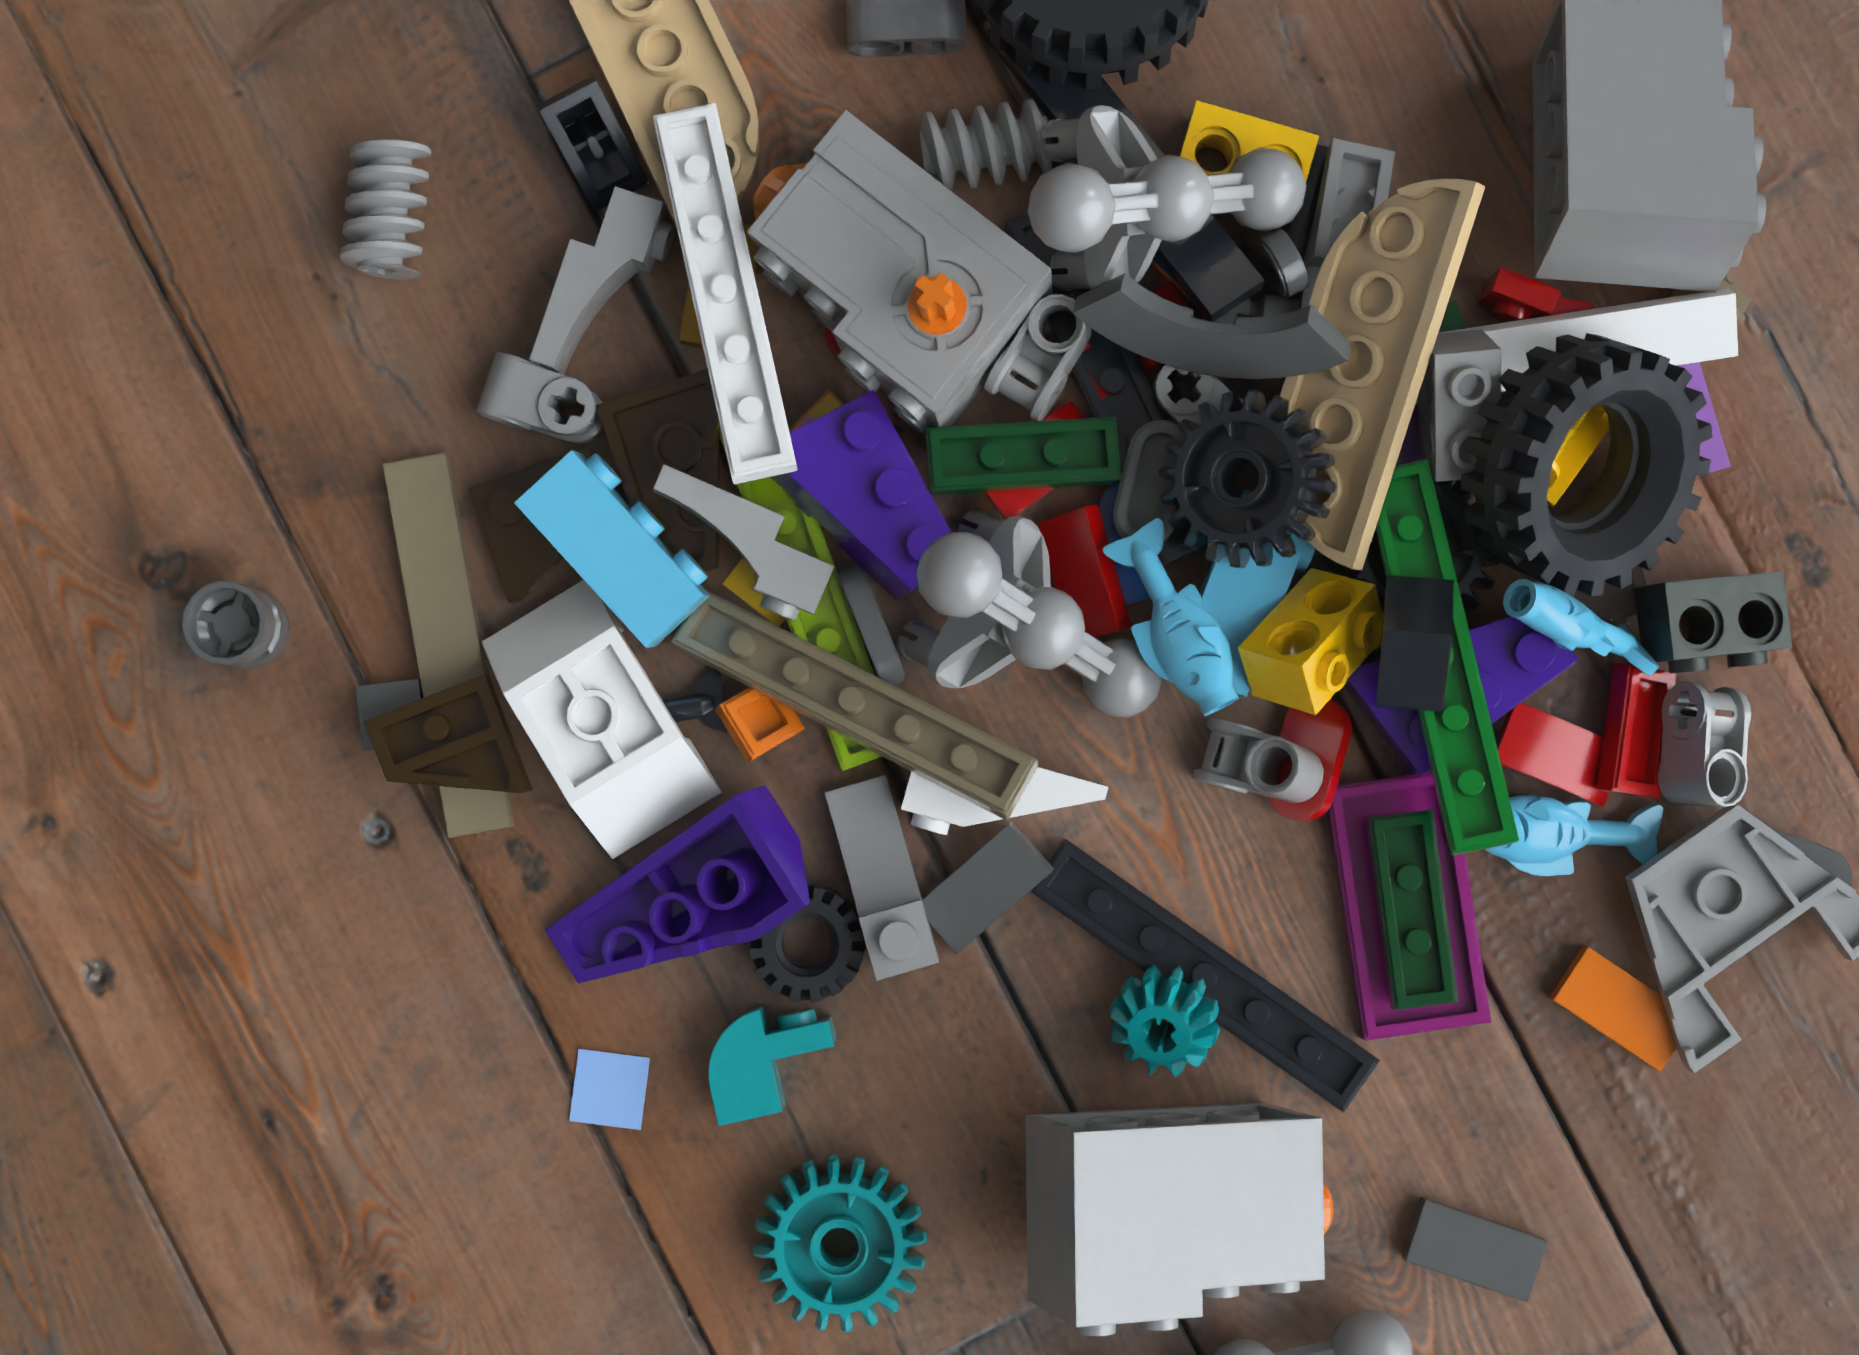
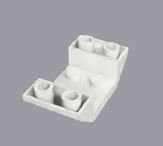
[482,580,723,859]

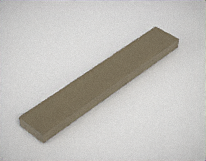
[383,453,515,838]
[671,590,1039,821]

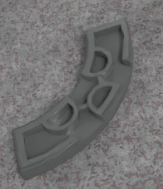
[1073,273,1352,379]

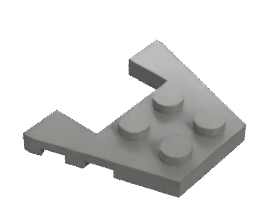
[1625,804,1859,1073]

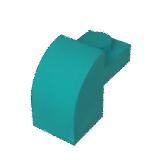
[709,1004,837,1126]

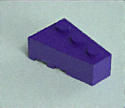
[771,390,951,600]

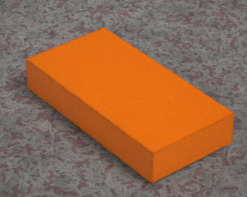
[1548,945,1677,1072]

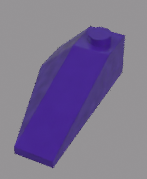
[545,785,810,983]

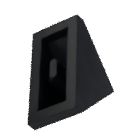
[536,75,650,212]
[1375,575,1454,713]

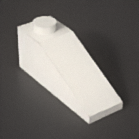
[901,767,1108,835]

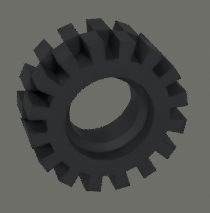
[749,884,866,1003]

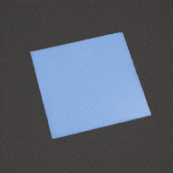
[569,1049,650,1130]

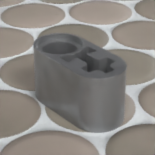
[846,0,967,57]

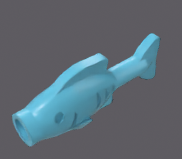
[1103,518,1239,716]
[1503,579,1659,676]
[1484,793,1663,876]

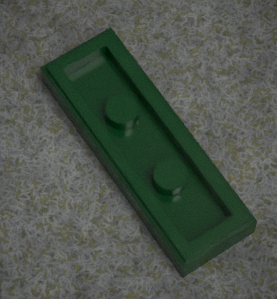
[923,417,1122,495]
[1365,809,1459,1010]

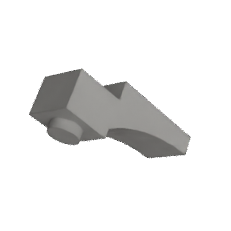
[1294,138,1395,309]
[529,186,675,375]
[653,465,834,621]
[825,775,939,981]

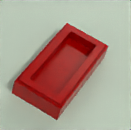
[1038,504,1132,638]
[1596,663,1676,799]

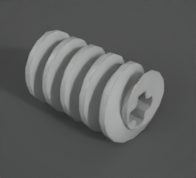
[919,99,1052,191]
[340,139,431,280]

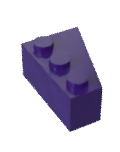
[1344,615,1579,776]

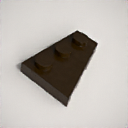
[596,368,720,572]

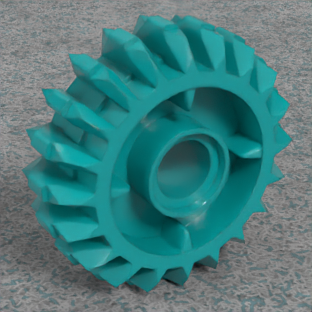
[753,1154,927,1332]

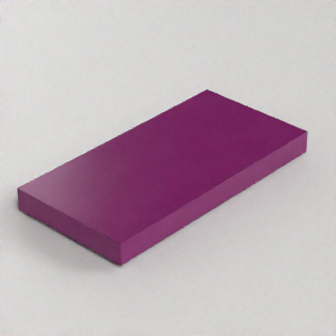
[1327,772,1491,1041]

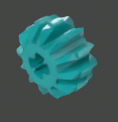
[1110,964,1220,1079]

